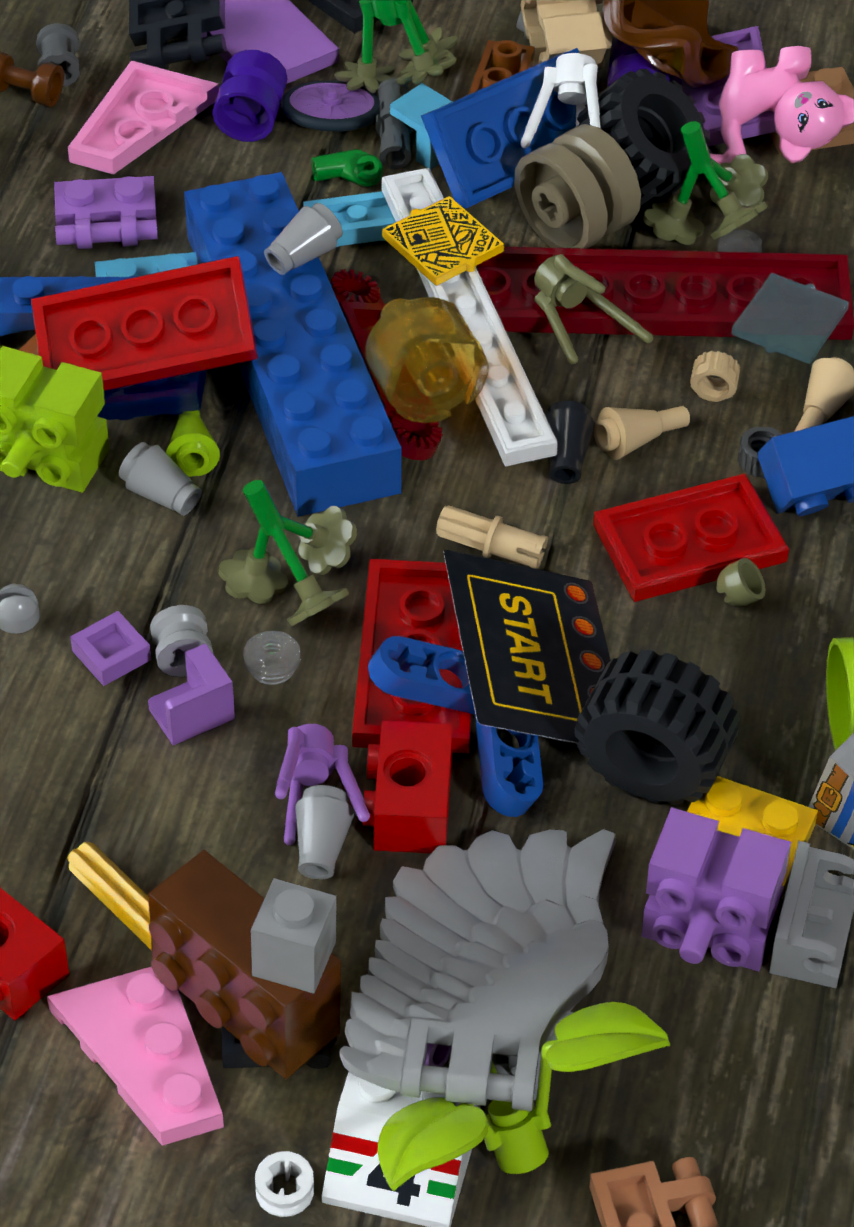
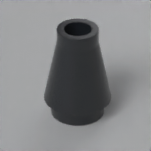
[545,400,595,484]

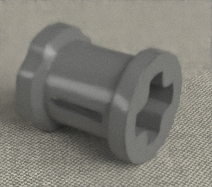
[36,23,80,86]

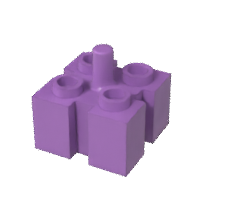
[641,807,791,972]

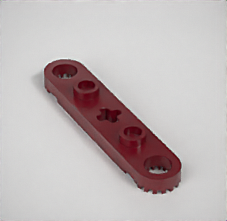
[330,269,443,460]

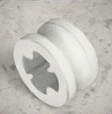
[255,1151,314,1217]

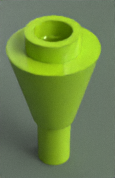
[166,396,220,477]

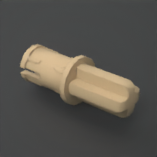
[436,506,548,569]

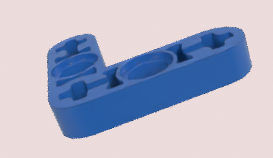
[368,636,543,817]

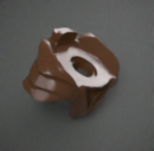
[603,0,739,88]

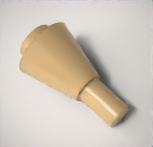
[794,357,854,432]
[594,406,690,460]

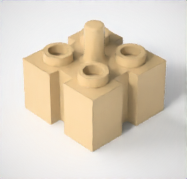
[520,0,612,72]

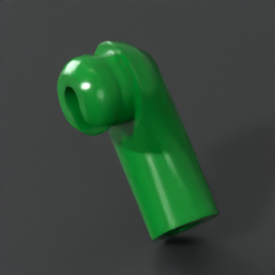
[311,149,383,187]

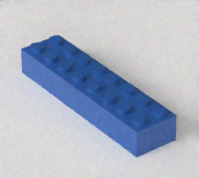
[184,172,401,517]

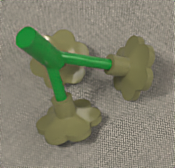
[642,121,768,245]
[218,480,357,626]

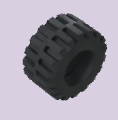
[576,69,710,208]
[575,649,740,805]

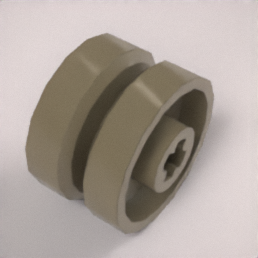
[514,124,641,249]

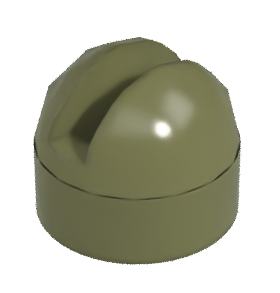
[716,558,766,607]

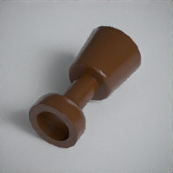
[0,51,64,108]

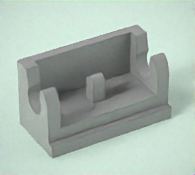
[769,841,854,988]

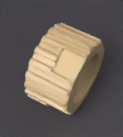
[690,351,740,402]

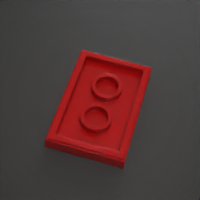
[593,473,789,602]

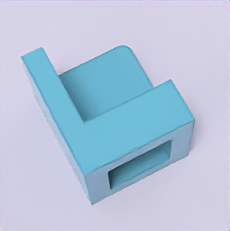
[390,83,452,170]

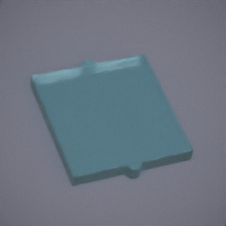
[732,273,849,364]

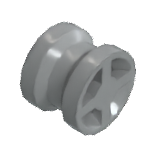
[150,605,213,677]

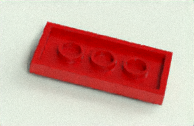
[31,256,258,391]
[352,559,472,754]

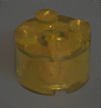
[366,297,489,423]

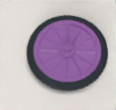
[281,80,380,132]

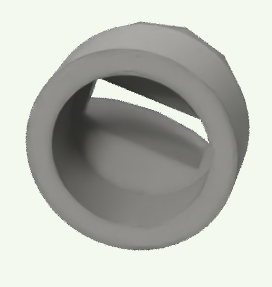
[0,583,40,634]

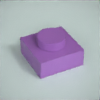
[70,611,151,686]

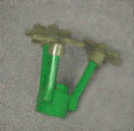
[335,0,458,94]

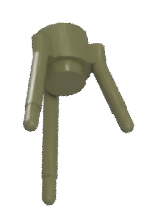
[534,254,653,364]

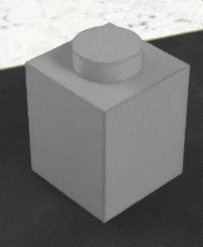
[251,878,336,994]

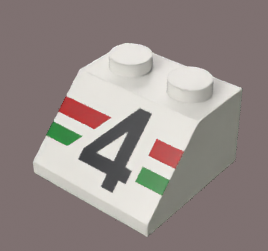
[322,1071,480,1227]

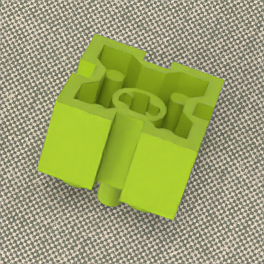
[0,346,110,493]

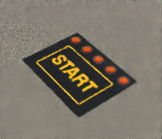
[443,549,611,743]

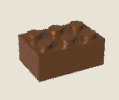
[148,850,341,1079]

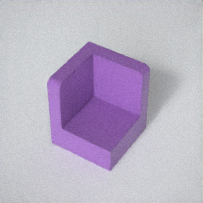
[148,643,235,746]

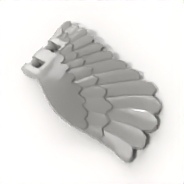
[340,829,616,1111]

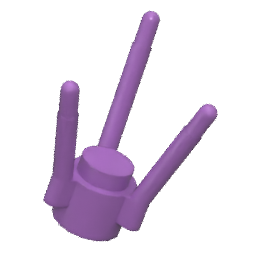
[275,724,370,846]

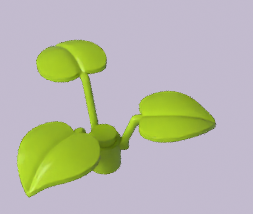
[378,1002,670,1191]

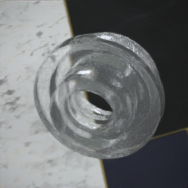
[243,631,301,685]

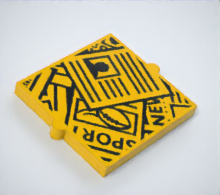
[382,196,504,286]

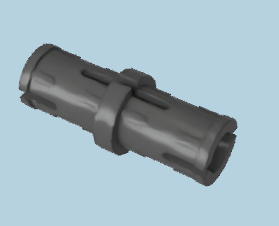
[375,78,414,169]

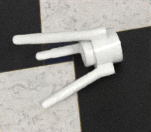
[521,53,601,148]

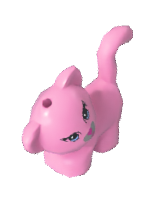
[710,46,854,164]

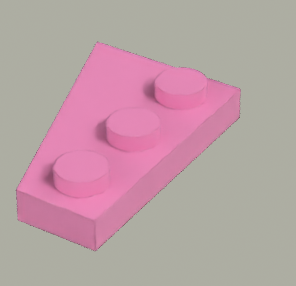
[68,61,219,175]
[47,966,224,1146]

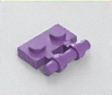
[54,176,158,249]

